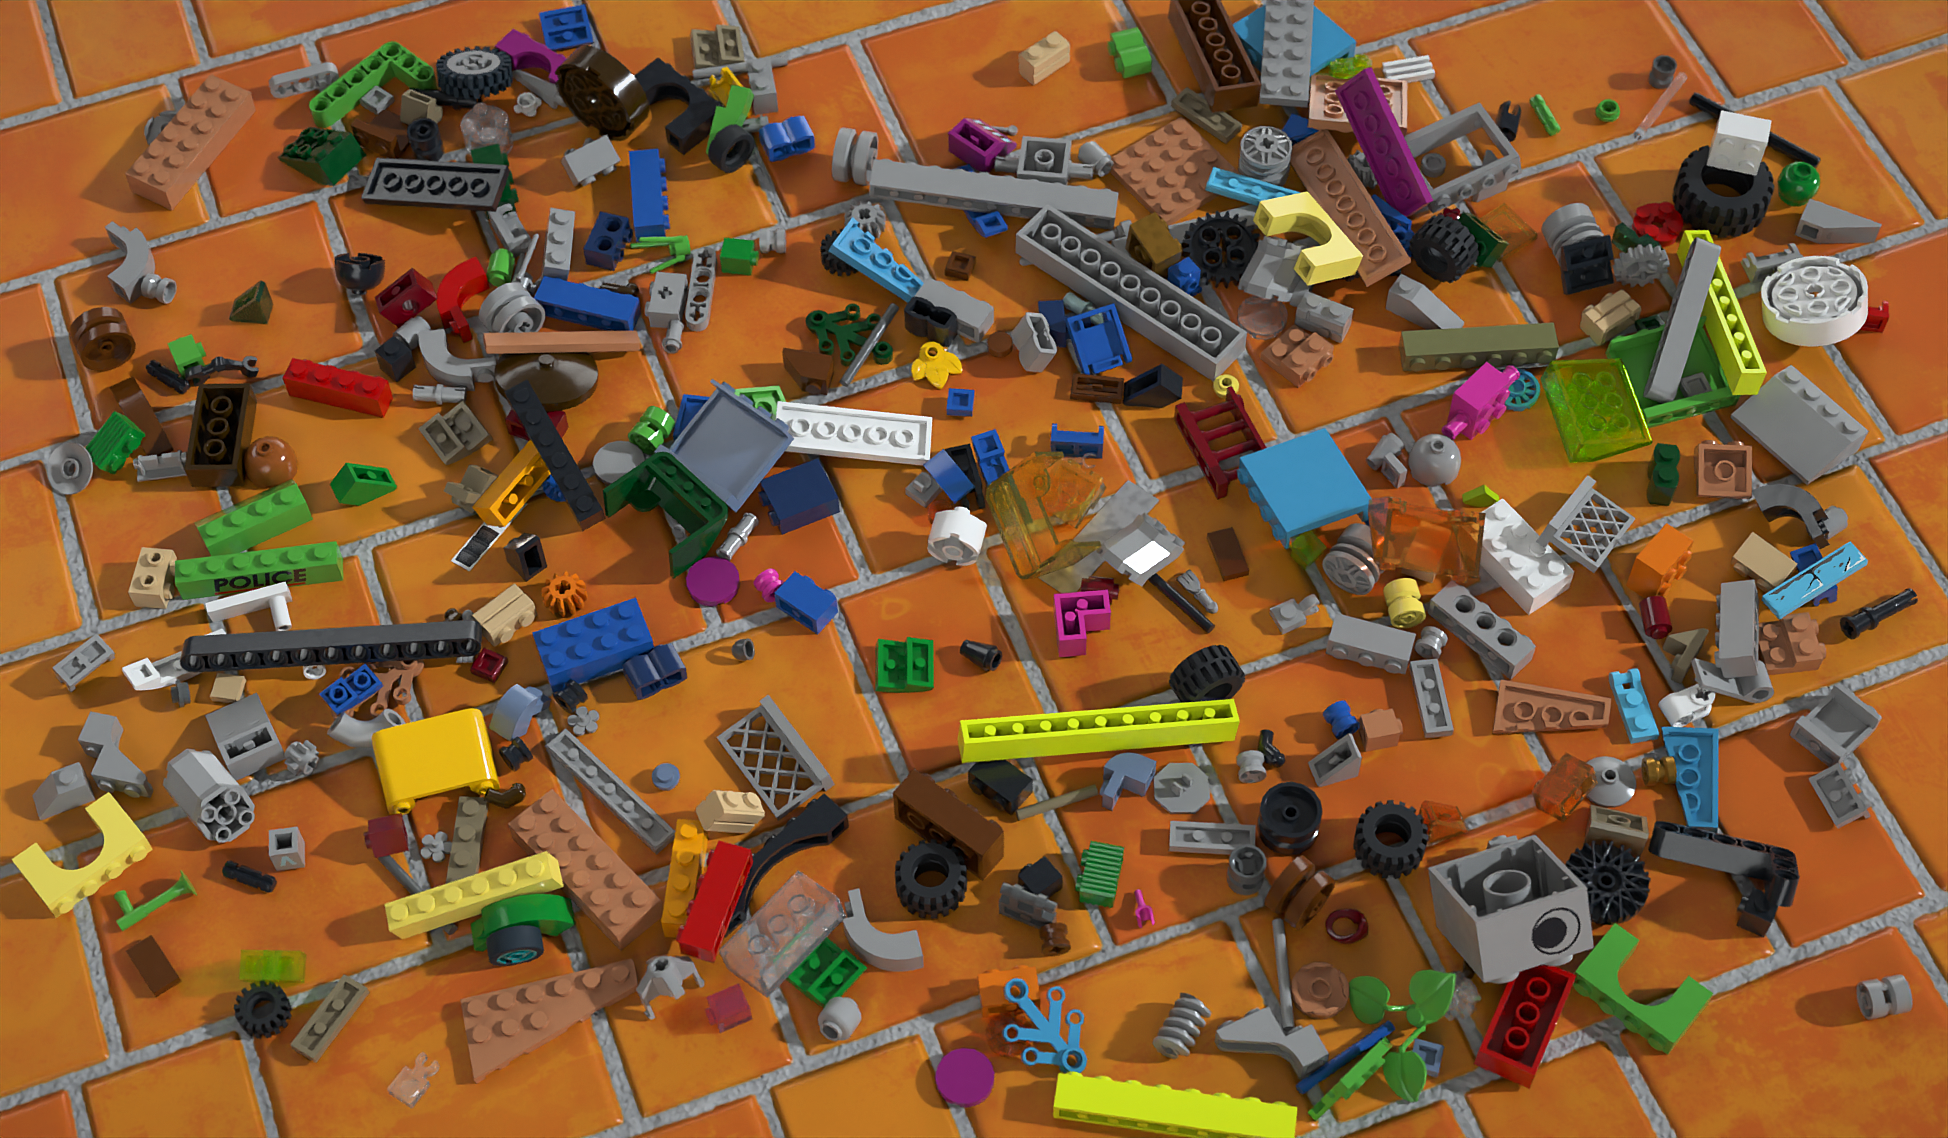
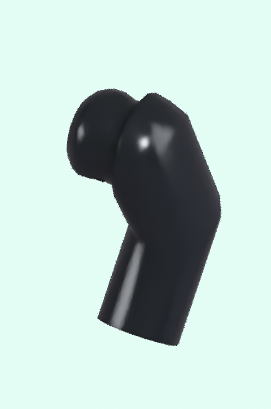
[1257,729,1285,767]

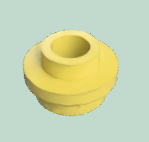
[1213,374,1239,399]

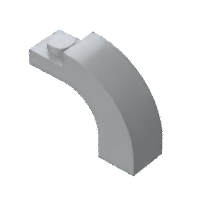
[105,221,155,304]
[419,329,497,391]
[843,888,924,972]

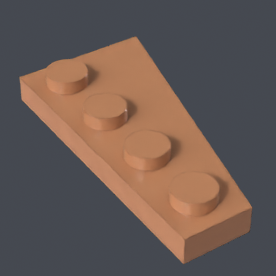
[1492,679,1611,734]

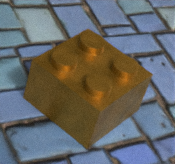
[1125,212,1182,280]

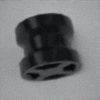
[553,679,588,714]
[498,737,533,772]

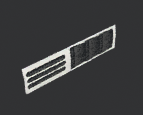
[451,503,527,571]

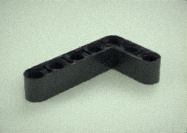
[1648,821,1800,907]

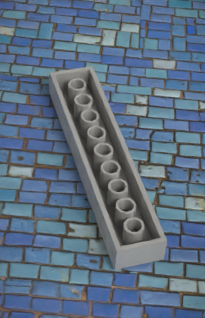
[1016,204,1247,382]

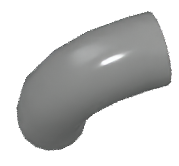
[327,709,406,748]

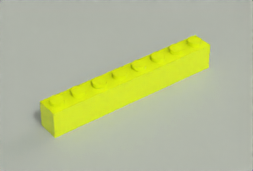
[1677,230,1767,395]
[1053,1072,1297,1138]

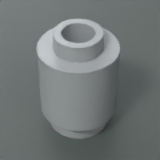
[1078,141,1113,176]
[393,316,431,351]
[1806,506,1848,540]

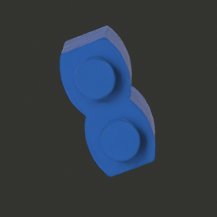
[759,116,815,161]

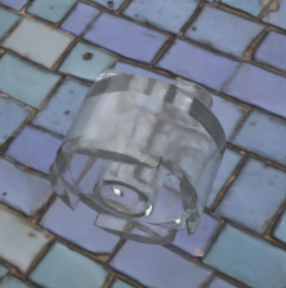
[460,103,513,157]

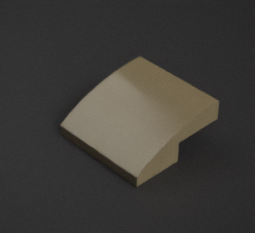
[690,24,745,70]
[419,401,493,465]

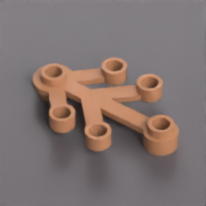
[331,659,424,720]

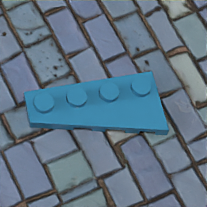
[1661,726,1719,833]

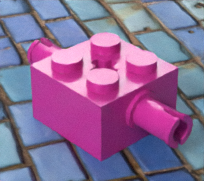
[1442,362,1520,440]

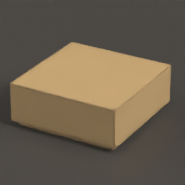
[210,673,246,703]

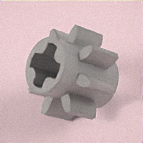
[284,740,319,776]

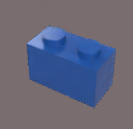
[774,571,838,634]

